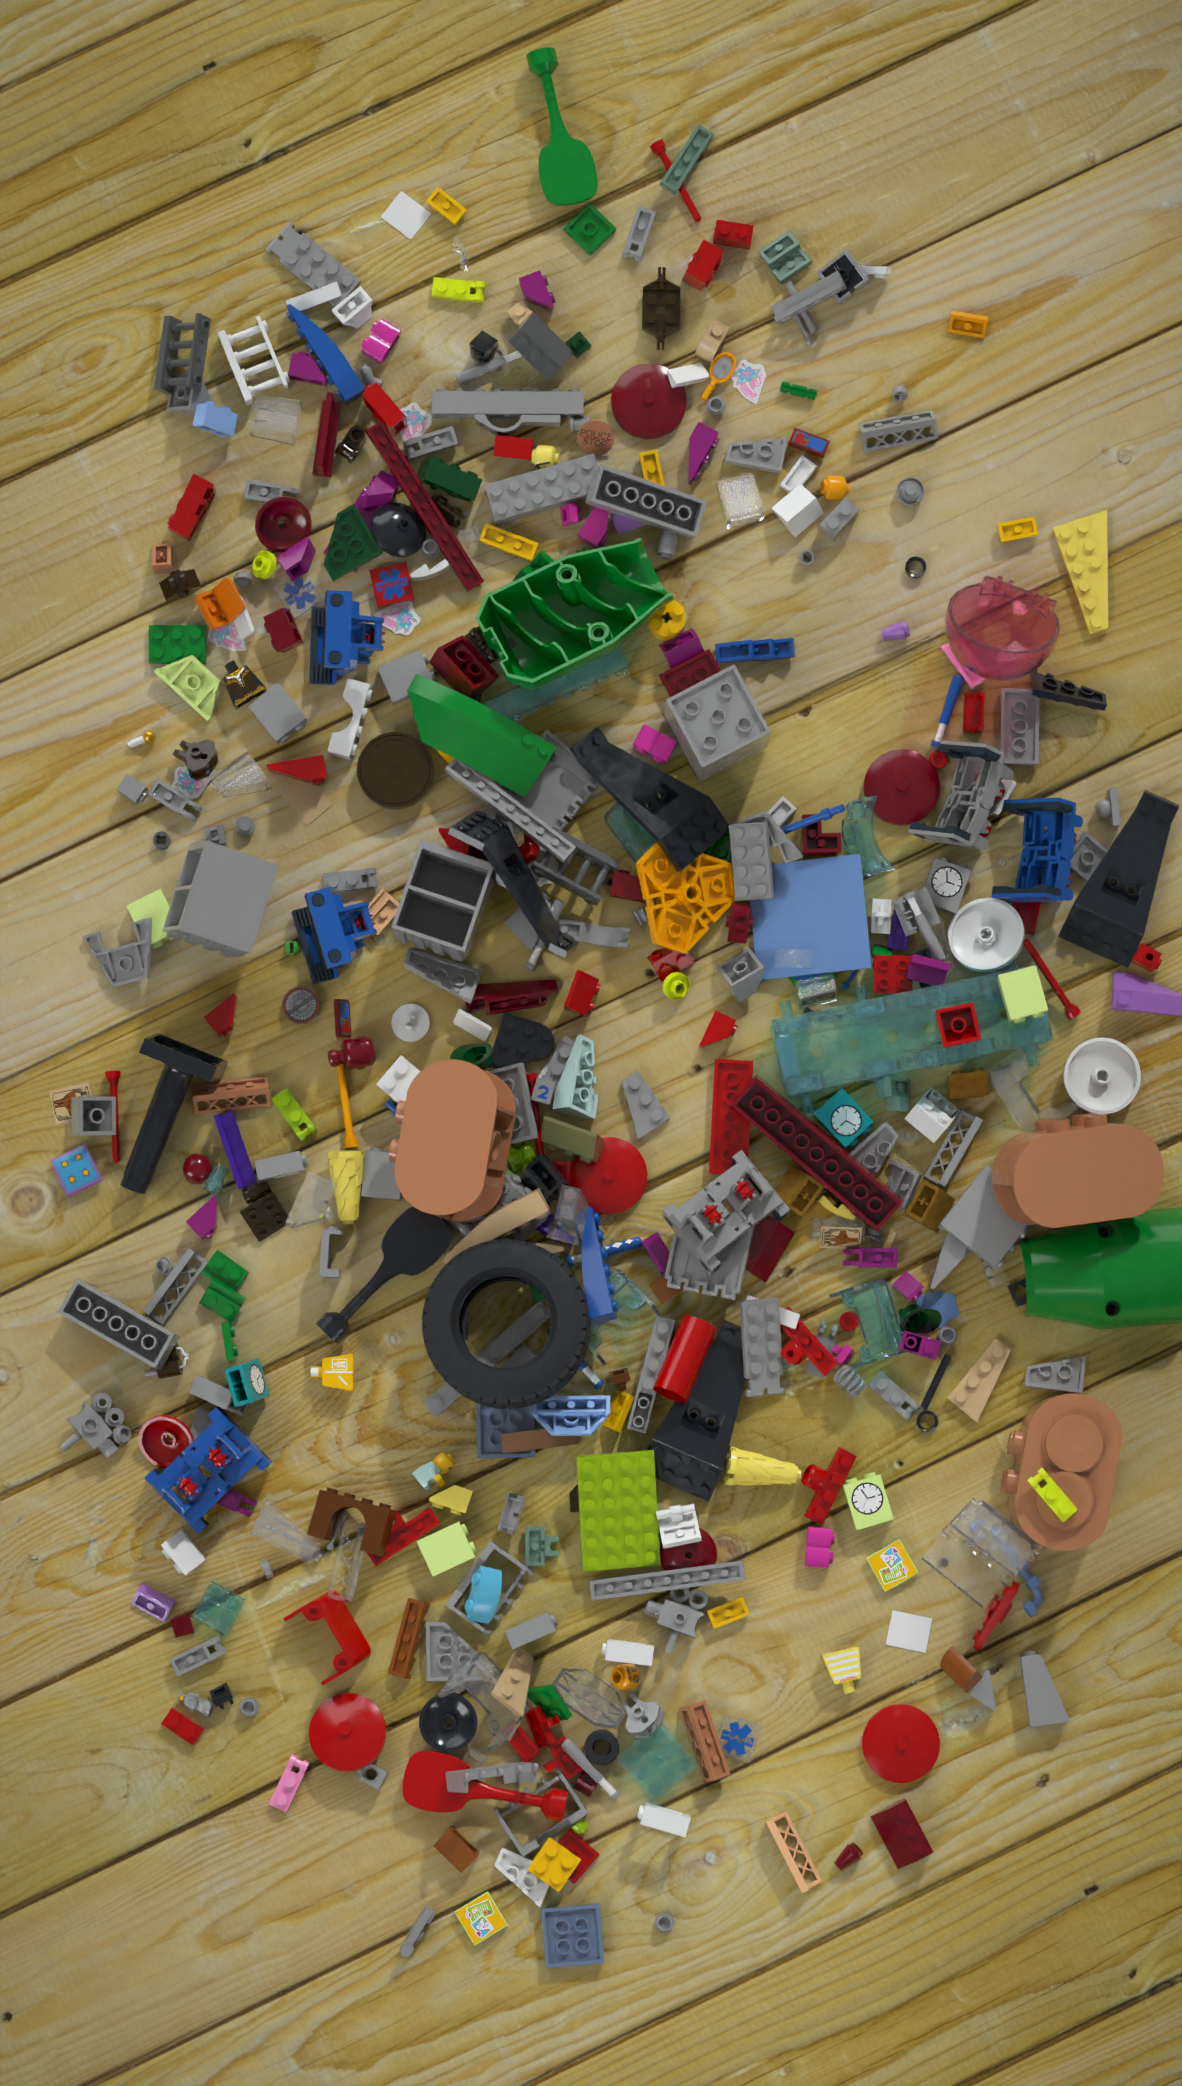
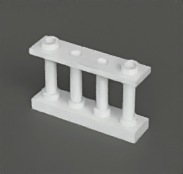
[217,316,290,406]

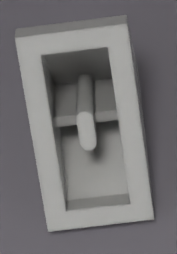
[968,1669,996,1710]

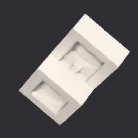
[410,559,450,581]

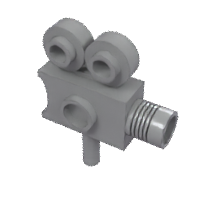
[60,1393,124,1458]
[644,1588,708,1654]

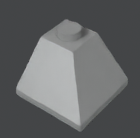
[166,373,210,416]
[717,948,765,1002]

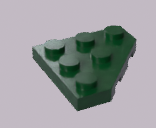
[323,504,383,582]

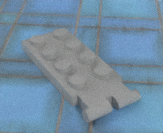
[265,222,361,308]
[740,1297,784,1397]

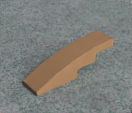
[501,1429,579,1453]

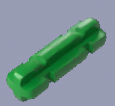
[780,381,817,400]

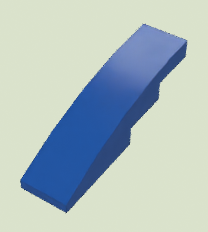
[715,638,796,663]

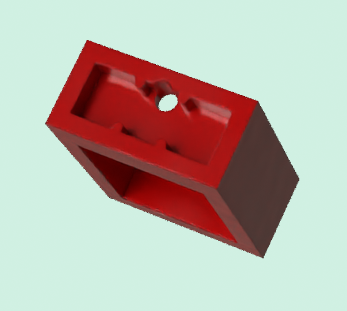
[362,383,408,438]

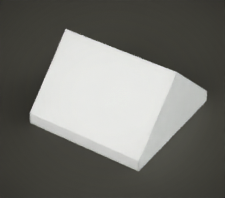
[771,484,824,537]

